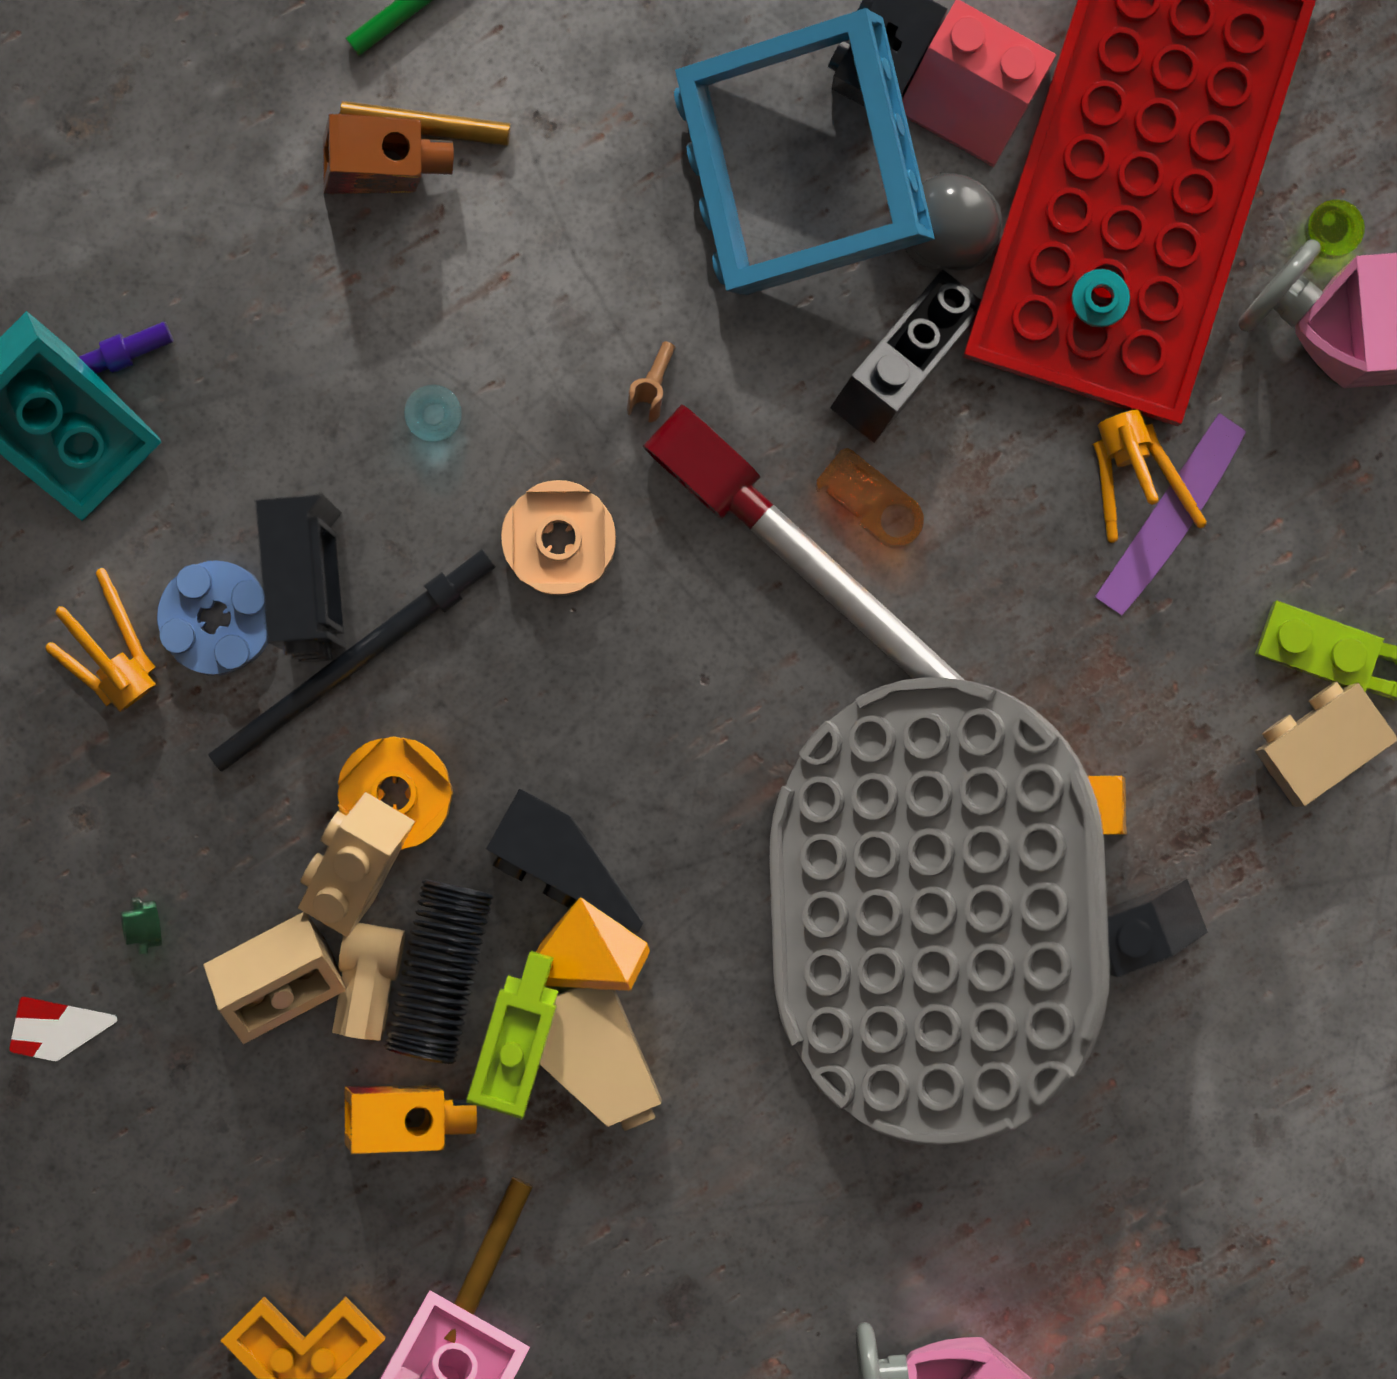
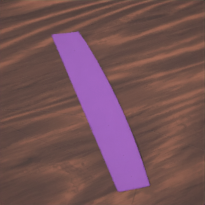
[1095,413,1246,615]

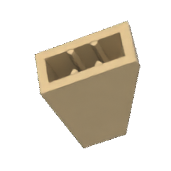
[540,988,662,1131]

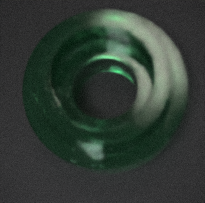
[121,897,162,955]

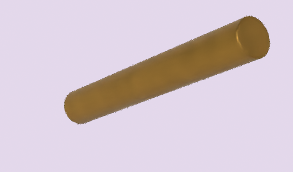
[340,101,511,146]
[444,1177,533,1343]

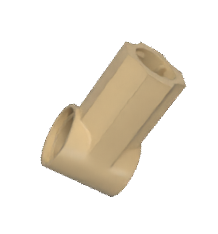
[332,923,405,1041]

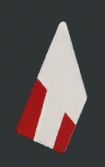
[9,996,117,1061]

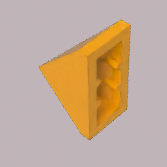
[536,897,650,991]

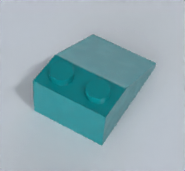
[0,311,162,521]

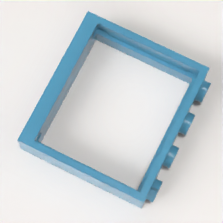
[674,8,935,295]

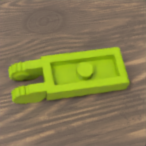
[1255,600,1397,701]

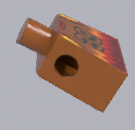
[323,114,454,194]

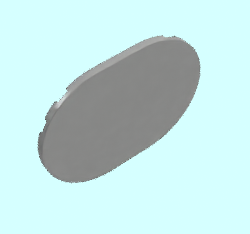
[769,677,1109,1146]

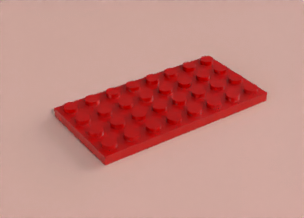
[963,0,1316,427]

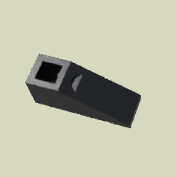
[830,269,981,443]
[486,788,644,933]

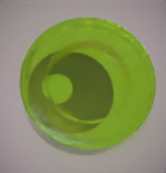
[1304,199,1365,259]

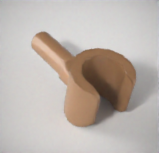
[627,341,676,423]

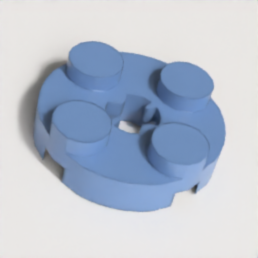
[157,561,268,676]

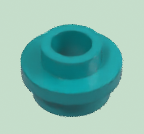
[1071,269,1130,327]

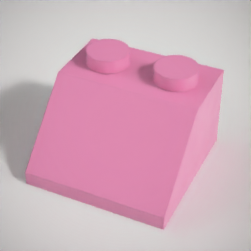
[379,1291,530,1379]

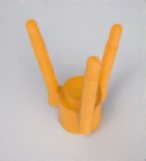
[1093,410,1207,543]
[45,568,156,712]

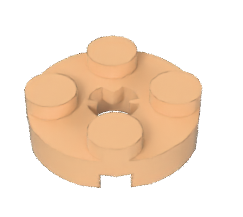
[501,480,616,596]

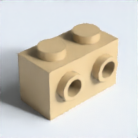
[1255,681,1397,807]
[298,792,415,938]
[203,912,346,1044]

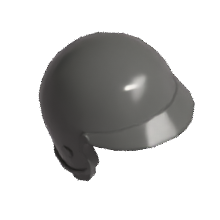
[905,172,1002,270]

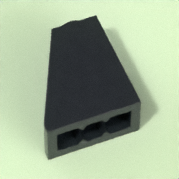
[1107,879,1208,978]

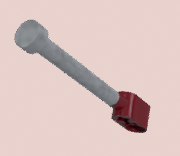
[643,404,964,680]

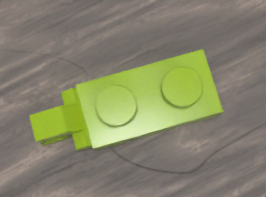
[466,951,558,1119]

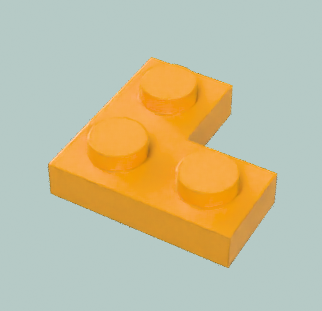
[220,1296,386,1379]

